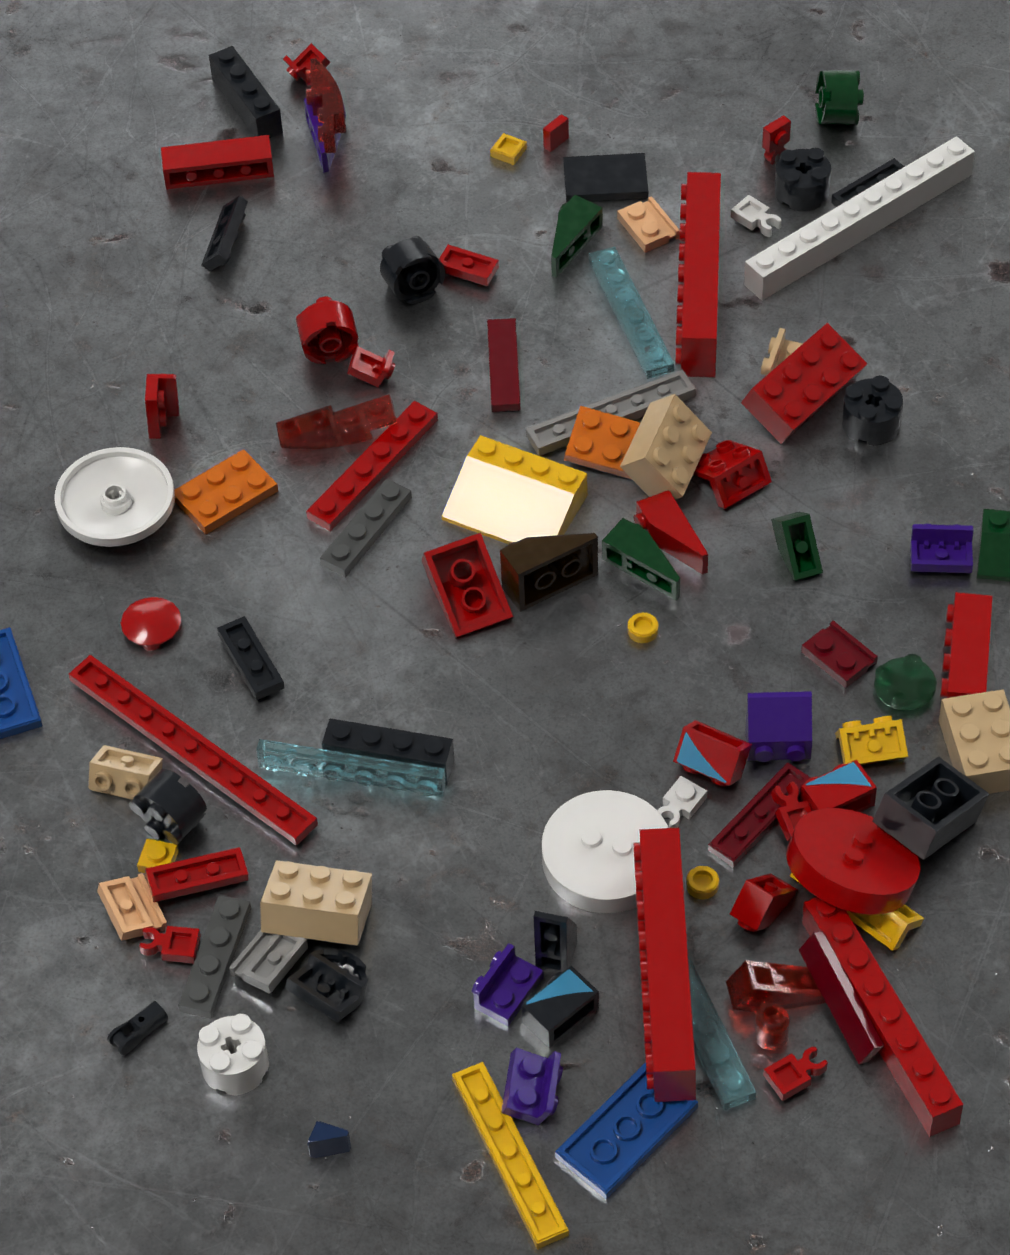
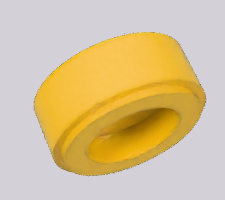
[628,612,658,643]
[686,866,719,900]

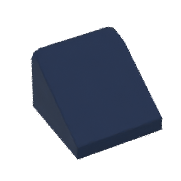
[307,1121,351,1158]

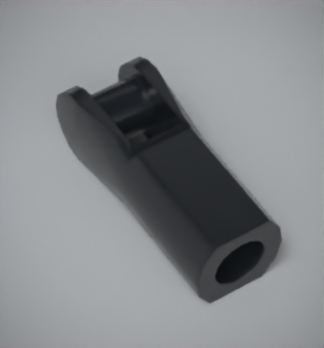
[107,1001,168,1055]

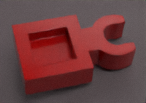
[762,115,791,165]
[771,782,812,842]
[139,926,201,964]
[763,1046,828,1101]

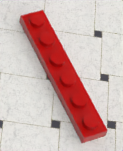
[306,400,438,532]

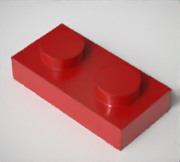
[439,244,499,286]

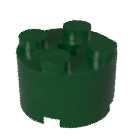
[815,70,864,125]

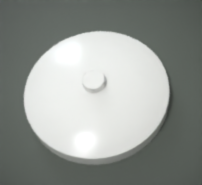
[55,447,175,547]

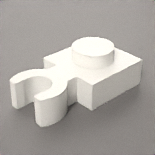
[730,195,782,237]
[657,776,707,828]

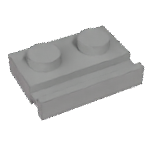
[229,930,308,993]

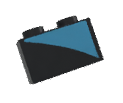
[522,966,599,1048]

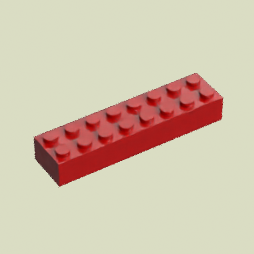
[675,172,721,378]
[633,827,696,1102]

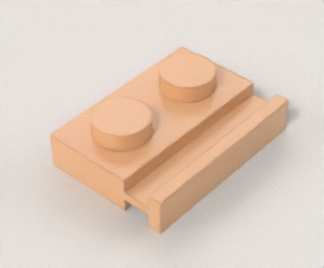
[617,196,680,253]
[97,873,167,941]

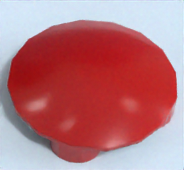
[120,597,182,651]

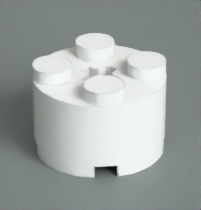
[197,1014,269,1095]

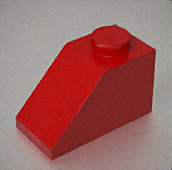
[730,873,798,932]

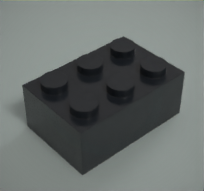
[872,756,989,860]

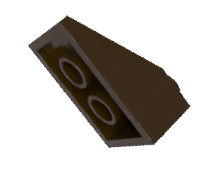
[500,533,598,612]

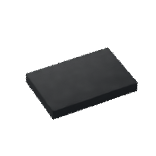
[563,153,649,203]

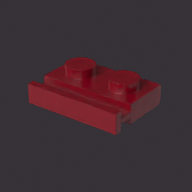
[801,621,878,689]

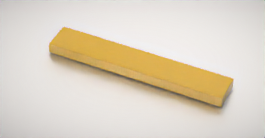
[452,1062,569,1249]

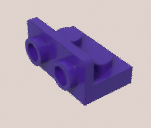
[472,943,544,1026]
[501,1047,563,1125]

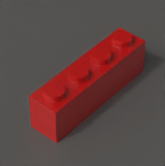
[161,135,274,190]
[940,592,993,698]

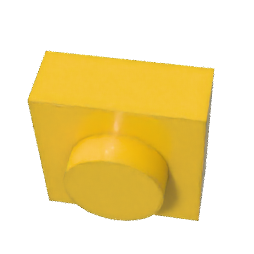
[137,839,179,873]

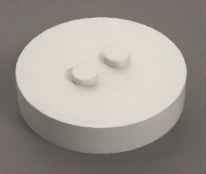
[542,790,668,914]

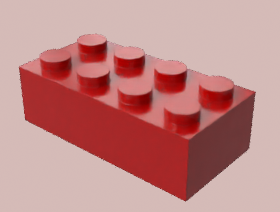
[741,322,868,444]

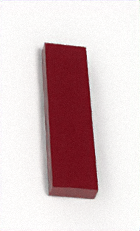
[487,318,521,412]
[708,762,811,868]
[799,931,884,1065]

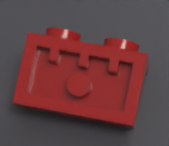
[145,373,180,439]

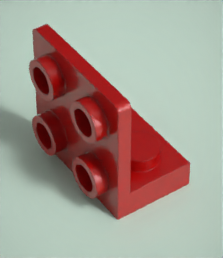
[693,440,772,509]

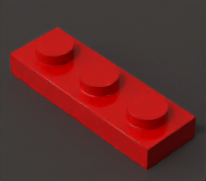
[145,847,249,902]

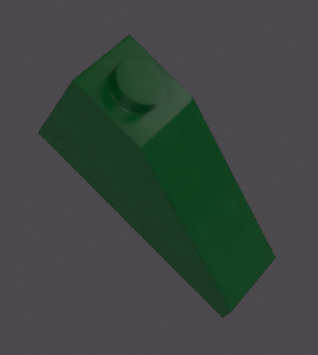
[551,195,603,278]
[602,518,680,601]

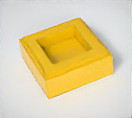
[490,133,527,165]

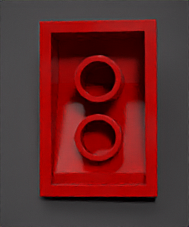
[421,532,513,638]

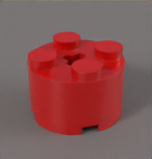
[296,296,359,364]

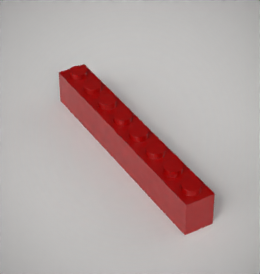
[802,897,963,1137]

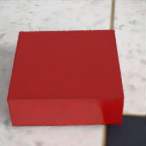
[543,114,569,152]

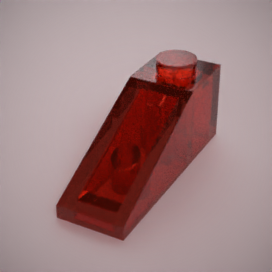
[726,960,826,1013]

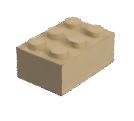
[620,394,712,499]
[939,689,1010,794]
[260,860,372,946]

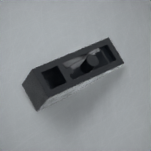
[533,911,577,973]

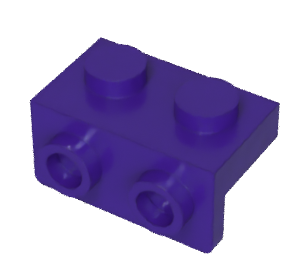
[910,523,974,573]

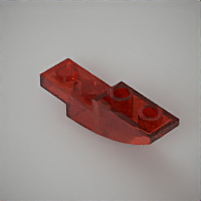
[306,58,346,153]
[276,394,398,450]

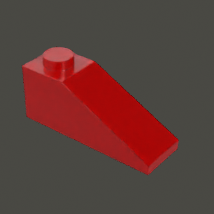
[633,490,708,574]

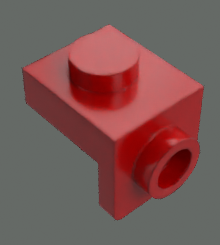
[283,43,331,85]
[347,346,395,387]

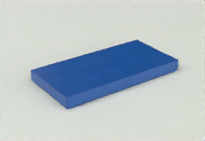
[0,627,43,739]
[555,1062,698,1199]

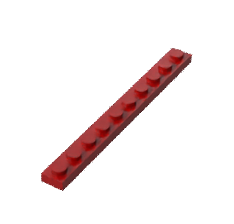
[68,655,318,846]

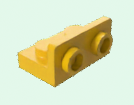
[835,716,908,765]

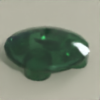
[874,654,937,711]

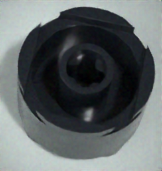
[775,148,831,211]
[380,236,445,304]
[842,375,903,446]
[129,769,207,844]

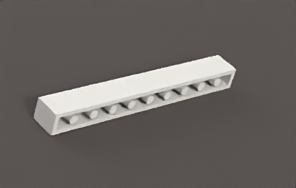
[744,136,975,301]

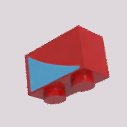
[673,720,752,786]
[800,759,877,812]

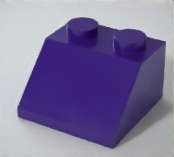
[745,691,812,762]

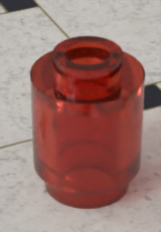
[754,1003,790,1050]

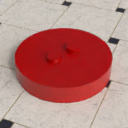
[786,808,920,915]

